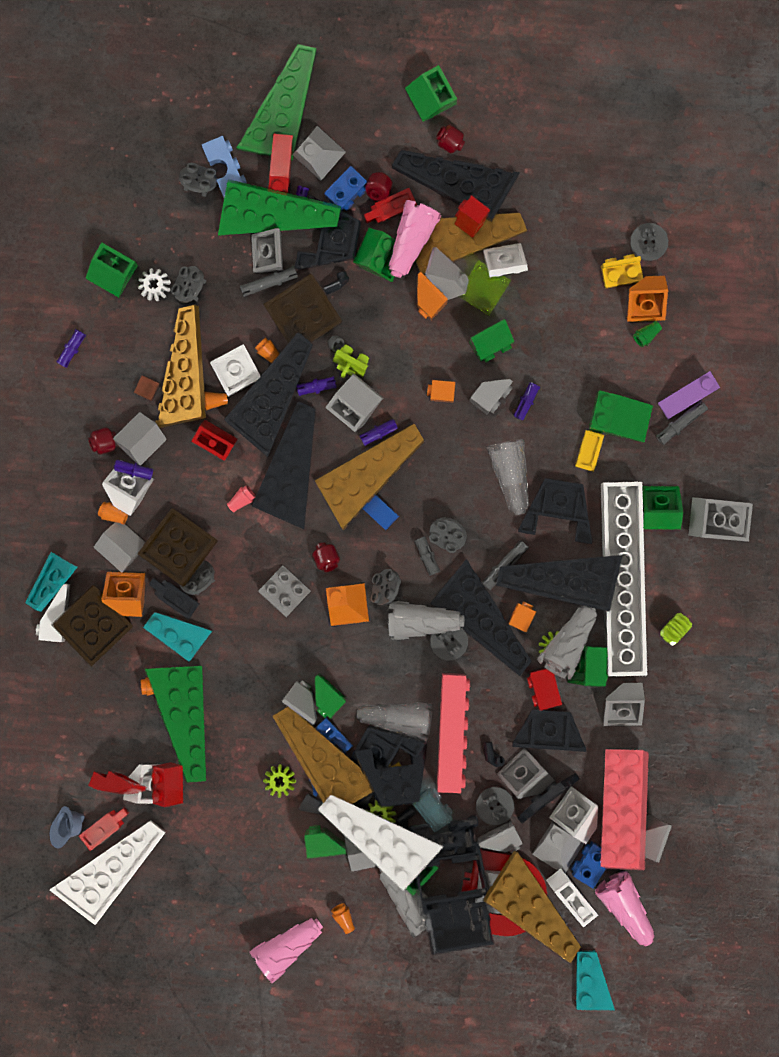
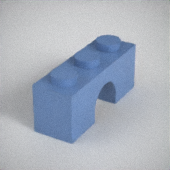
[202,136,247,197]

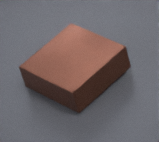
[134,376,160,401]

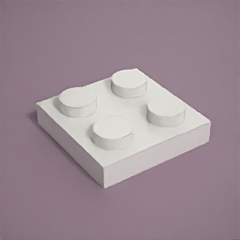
[483,243,528,277]
[210,344,260,397]

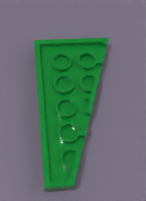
[236,44,317,161]
[218,179,341,235]
[144,666,206,783]

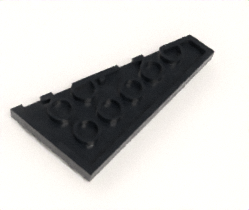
[252,401,316,529]
[430,559,532,676]

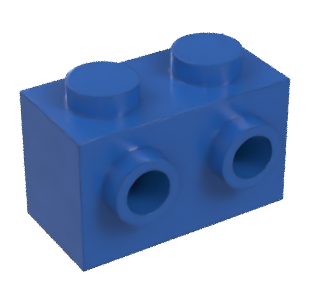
[324,166,367,211]
[571,841,606,889]

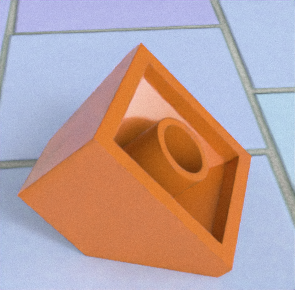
[417,272,448,320]
[627,276,668,322]
[102,572,145,617]
[326,583,369,626]

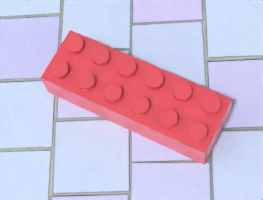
[437,673,470,793]
[601,749,649,870]

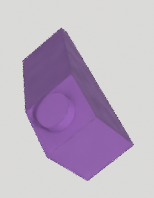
[658,372,720,419]

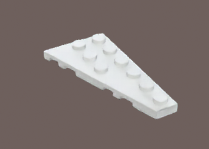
[318,795,443,890]
[50,820,166,925]

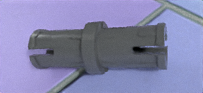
[414,536,440,576]

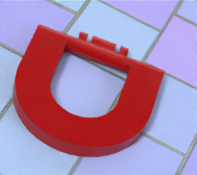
[461,849,547,936]

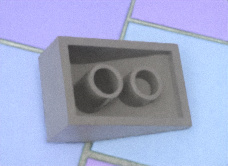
[688,497,753,542]

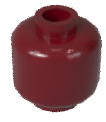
[436,125,465,154]
[365,172,392,201]
[88,427,116,455]
[312,542,340,572]

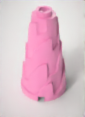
[389,200,442,278]
[595,871,655,946]
[249,918,323,983]

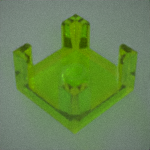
[458,260,511,316]

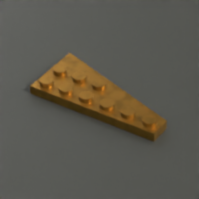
[399,213,527,275]
[273,707,372,804]
[483,851,581,963]

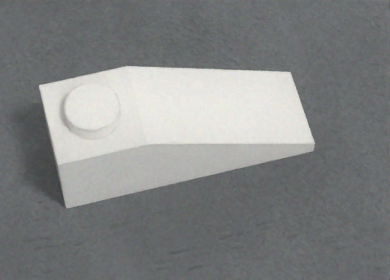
[36,584,70,642]
[546,869,598,927]

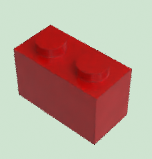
[455,196,490,238]
[191,420,238,461]
[527,668,562,710]
[152,762,183,807]

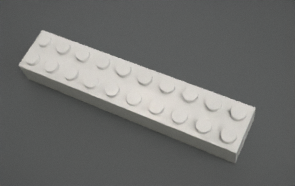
[601,482,647,676]

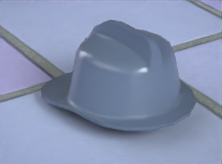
[50,806,85,848]

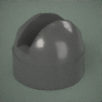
[328,336,345,352]

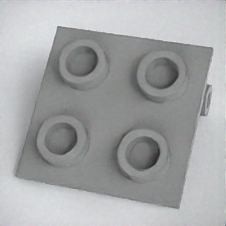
[258,565,310,617]

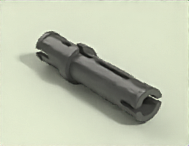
[240,266,298,297]
[656,400,708,445]
[481,540,529,590]

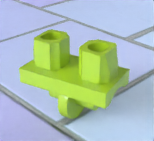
[333,345,369,378]

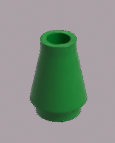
[633,321,662,347]

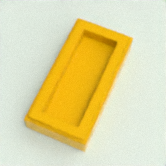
[575,430,604,472]

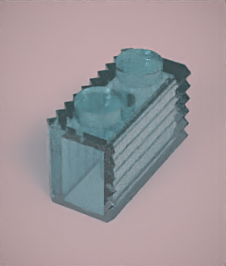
[413,786,454,833]

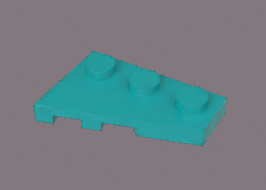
[25,552,77,612]
[143,612,212,662]
[576,950,615,1010]

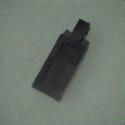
[149,578,200,620]

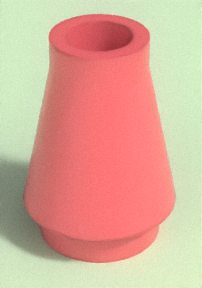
[227,485,256,512]

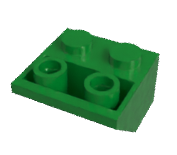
[405,65,457,122]
[353,228,396,282]
[85,243,138,298]

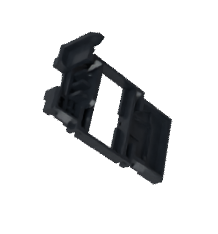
[408,814,494,955]

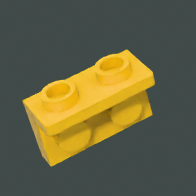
[601,254,643,289]

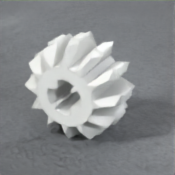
[138,268,171,301]

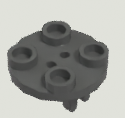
[179,163,217,197]
[630,223,669,261]
[171,266,206,303]
[429,517,467,553]
[180,560,215,595]
[371,569,401,606]
[430,628,468,661]
[476,787,514,825]

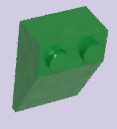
[588,391,653,443]

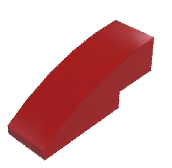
[88,771,147,795]

